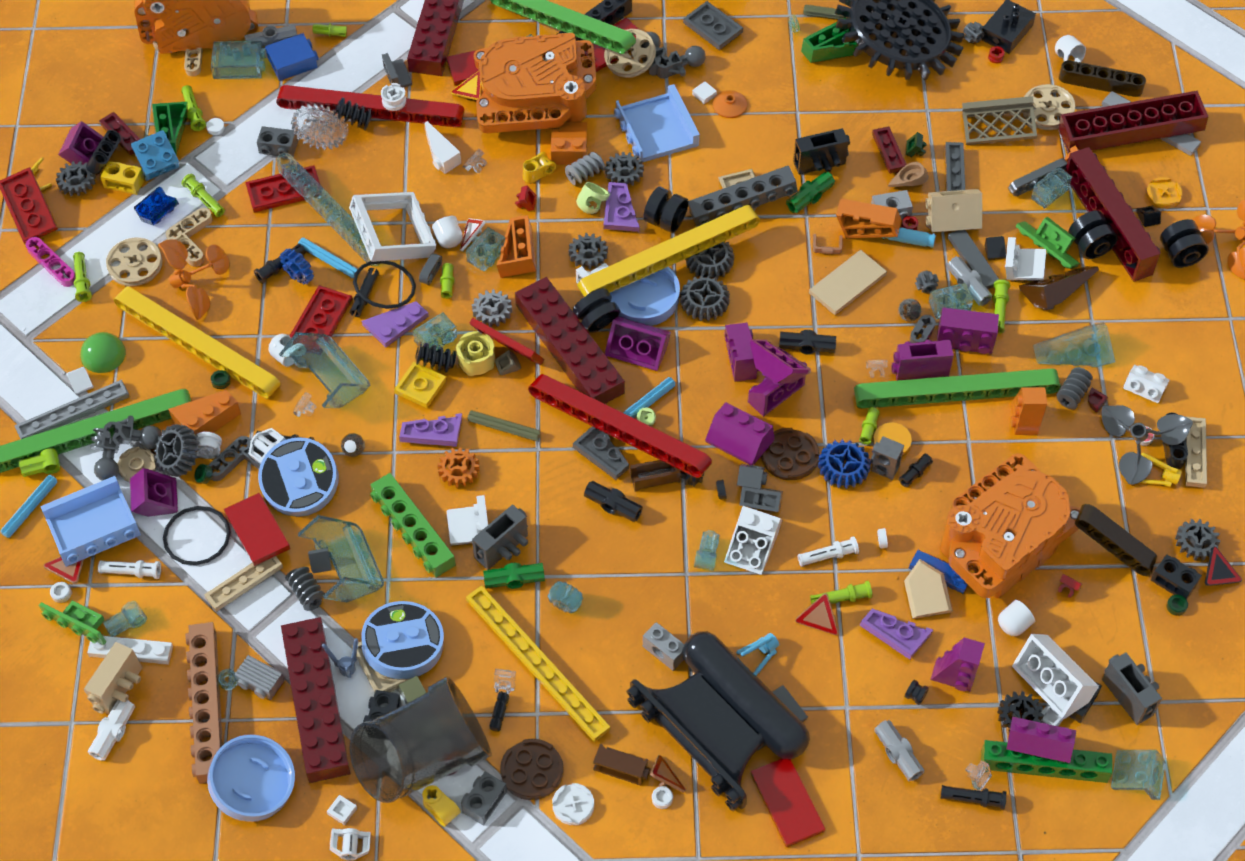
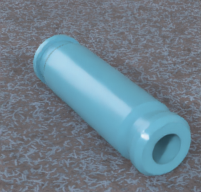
[882,227,936,248]

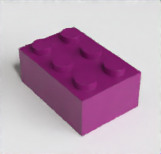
[937,307,999,354]

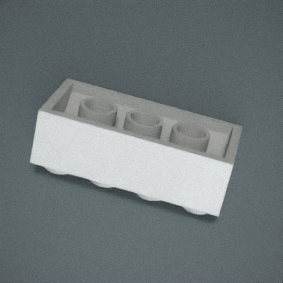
[1012,634,1099,719]

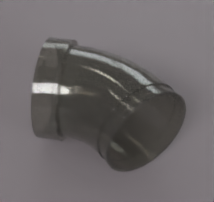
[350,676,492,803]

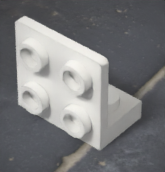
[1005,237,1046,280]
[447,495,488,546]

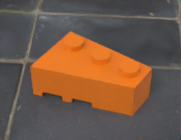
[836,198,902,238]
[496,215,536,278]

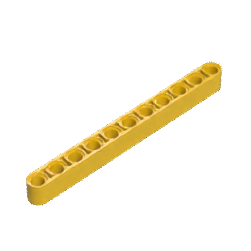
[577,205,760,297]
[114,286,281,399]

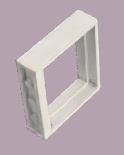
[349,192,436,262]

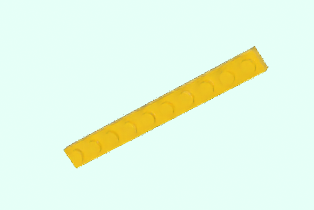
[466,585,610,742]

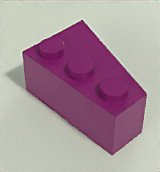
[724,322,759,382]
[930,637,985,692]

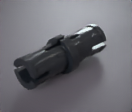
[899,453,933,487]

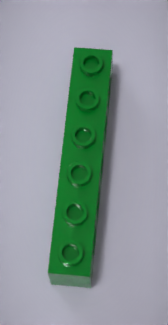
[981,740,1112,783]

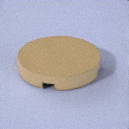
[117,447,156,482]

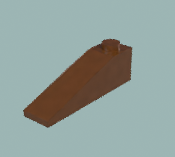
[1019,266,1099,310]

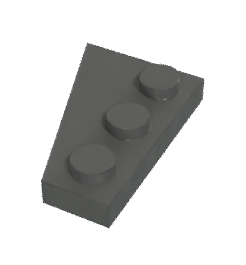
[572,426,629,480]

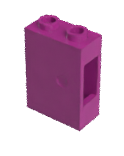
[891,340,954,381]

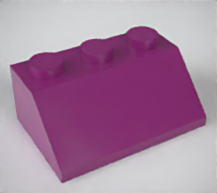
[605,316,671,371]
[748,361,807,417]
[705,402,775,465]
[1006,717,1076,763]

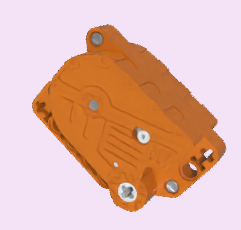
[134,0,258,54]
[474,33,597,133]
[940,454,1080,598]

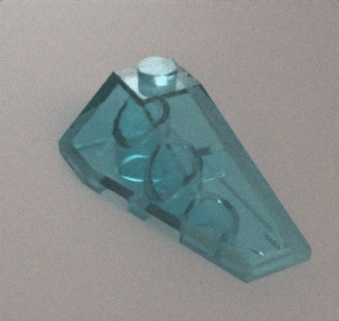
[1033,322,1115,367]

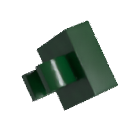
[906,132,927,157]

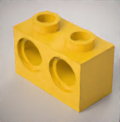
[100,161,145,195]

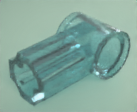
[694,530,720,571]
[103,601,147,637]

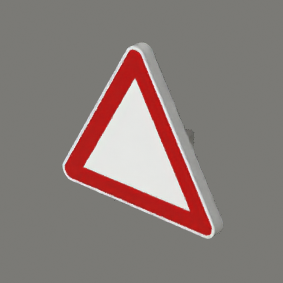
[460,218,485,251]

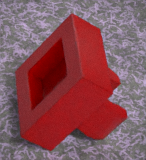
[515,185,537,211]
[1058,574,1083,598]

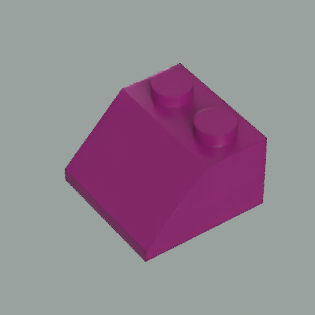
[58,121,103,165]
[130,468,178,517]

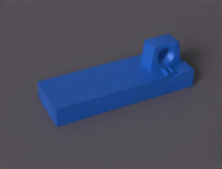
[909,550,968,594]

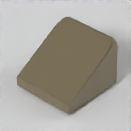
[495,350,521,376]

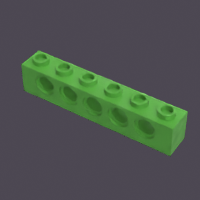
[370,473,456,577]

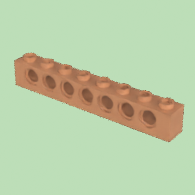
[185,622,223,784]

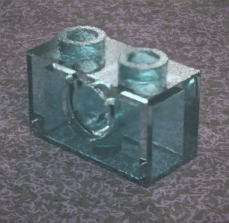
[413,312,457,351]

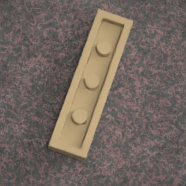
[1185,416,1207,488]
[204,556,283,612]

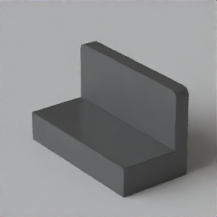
[382,53,412,88]

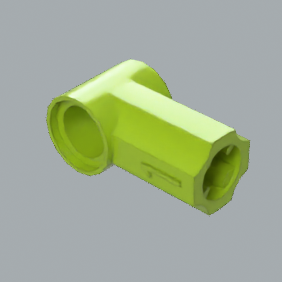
[19,448,60,477]

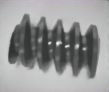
[1057,367,1093,410]
[285,567,325,611]

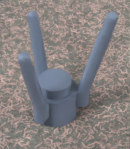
[322,638,358,678]

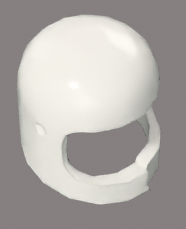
[1055,35,1086,62]
[432,215,463,248]
[269,334,305,367]
[998,599,1036,636]

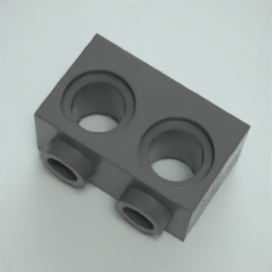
[257,126,298,158]
[737,464,768,489]
[739,486,783,512]
[461,771,507,826]

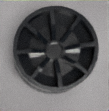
[643,186,689,233]
[1069,211,1118,259]
[1160,219,1209,268]

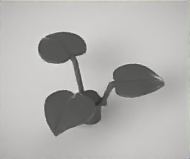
[1102,405,1193,485]

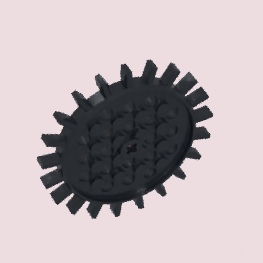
[835,0,964,80]

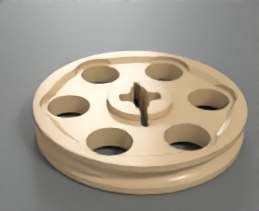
[604,29,656,78]
[1022,84,1075,130]
[106,237,162,286]

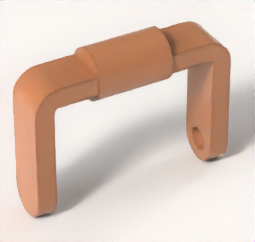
[813,234,842,254]

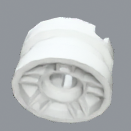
[381,83,406,111]
[196,432,222,459]

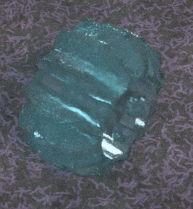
[548,581,583,613]

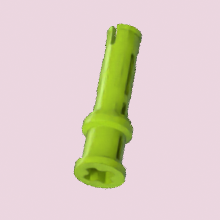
[181,85,206,131]
[181,174,225,217]
[73,252,92,302]
[993,280,1010,334]
[810,580,872,604]

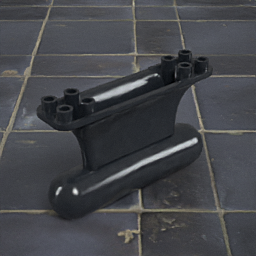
[626,631,810,811]

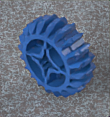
[818,438,871,489]

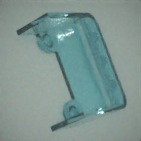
[279,332,370,408]
[298,515,384,603]

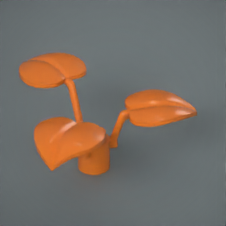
[1192,199,1245,279]
[158,239,229,320]

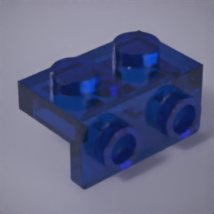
[134,187,179,225]

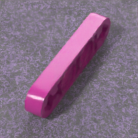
[26,237,76,287]

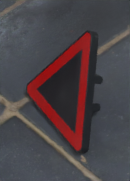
[1205,546,1242,586]

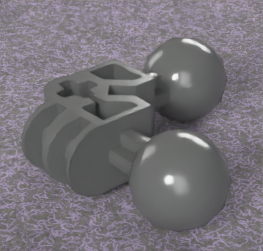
[641,32,706,79]
[90,416,162,481]

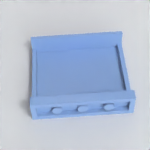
[614,84,700,162]
[40,476,141,566]

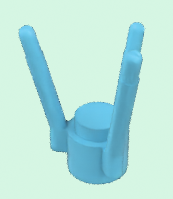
[736,633,779,676]

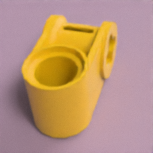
[523,152,557,183]
[422,785,461,827]

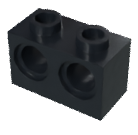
[1151,554,1202,600]
[363,690,402,740]

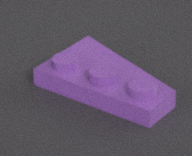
[604,182,639,232]
[362,302,429,347]
[399,413,462,447]
[860,609,933,659]

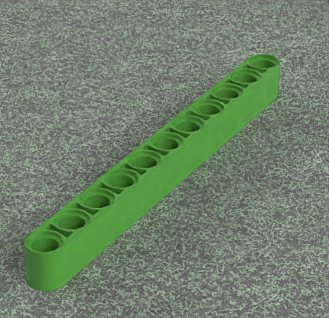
[490,0,636,54]
[854,369,1061,408]
[0,389,192,473]

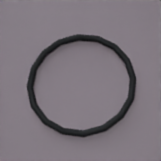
[353,261,416,309]
[163,506,231,565]

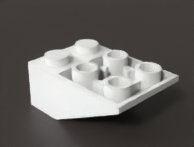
[724,506,782,575]

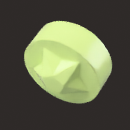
[637,408,656,426]

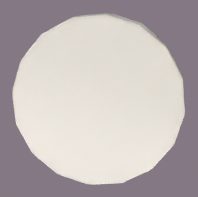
[552,783,594,825]

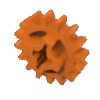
[437,447,480,488]

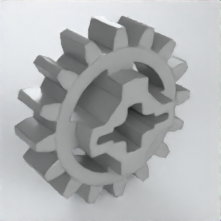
[472,289,512,327]

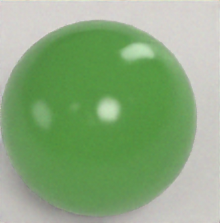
[80,332,126,373]

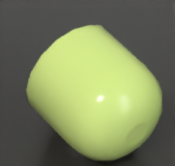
[576,182,610,214]

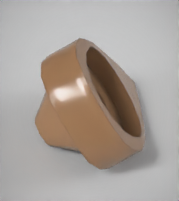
[888,162,929,187]

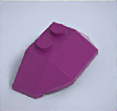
[750,339,811,385]

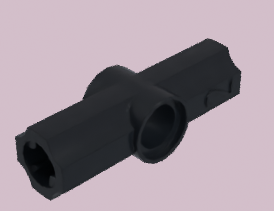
[779,330,836,355]
[584,481,643,522]

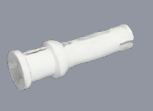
[798,536,859,567]
[98,560,161,579]

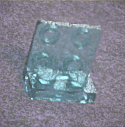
[1111,750,1166,800]

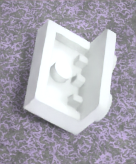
[1123,365,1169,403]

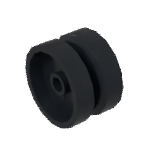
[573,288,621,333]

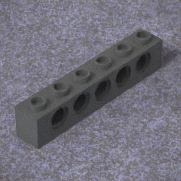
[688,165,797,227]

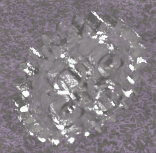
[291,103,349,150]

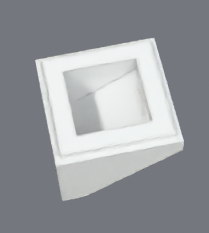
[67,367,93,395]

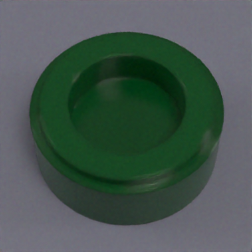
[211,370,231,389]
[194,464,212,484]
[1166,595,1188,616]

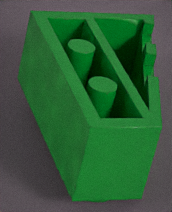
[801,18,858,63]
[152,101,188,156]

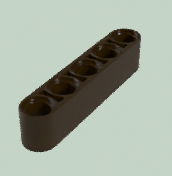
[1059,60,1146,97]
[1075,504,1157,576]

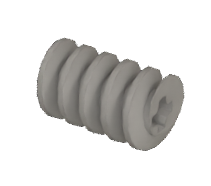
[565,152,605,186]

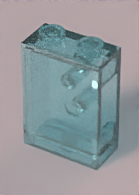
[211,41,266,79]

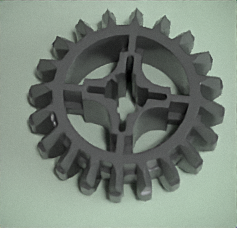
[685,241,734,280]
[680,275,730,322]
[154,424,200,477]

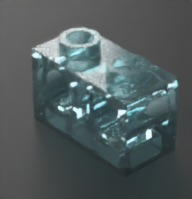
[1031,166,1072,209]
[466,227,505,271]
[929,283,973,319]

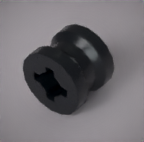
[904,679,929,705]

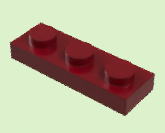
[99,112,140,155]
[872,126,906,174]

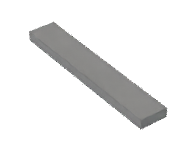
[1102,91,1201,156]
[14,380,130,439]

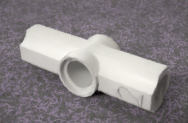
[88,700,135,761]

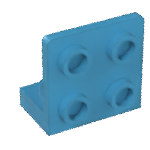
[131,130,179,181]

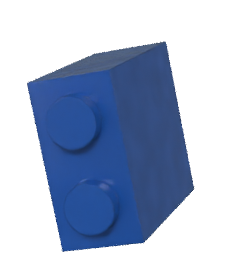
[265,33,319,81]

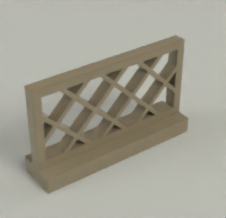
[962,96,1037,145]

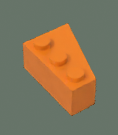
[1010,387,1047,435]
[168,390,241,435]

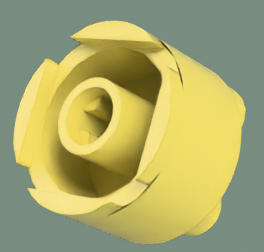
[456,331,495,376]

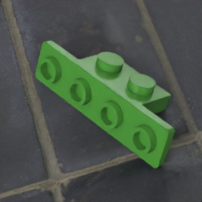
[1016,217,1080,269]
[38,600,106,645]

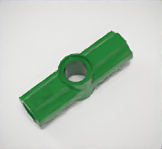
[786,172,835,213]
[483,563,545,589]

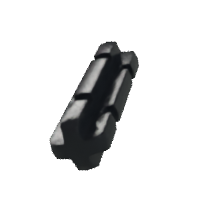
[489,691,509,731]

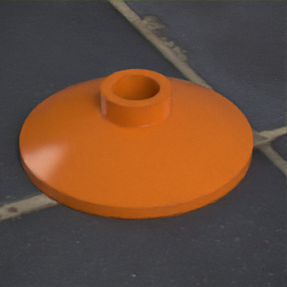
[712,90,747,118]

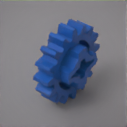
[279,248,314,285]

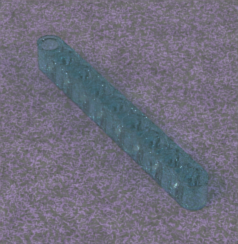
[276,153,380,266]

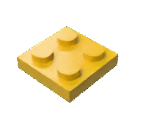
[394,362,447,408]

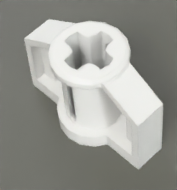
[249,428,286,464]
[330,828,371,860]

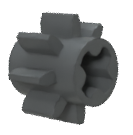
[963,22,984,43]
[915,271,939,294]

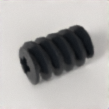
[333,97,372,131]
[415,341,457,373]

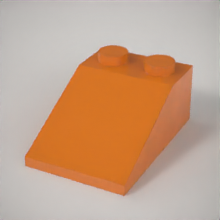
[551,122,587,165]

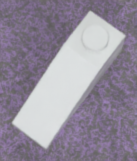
[425,121,461,174]

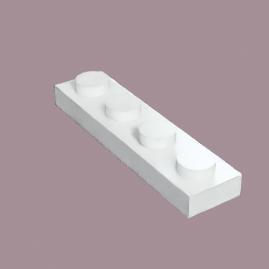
[87,636,173,665]

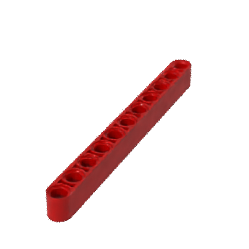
[276,85,465,127]
[528,374,712,478]

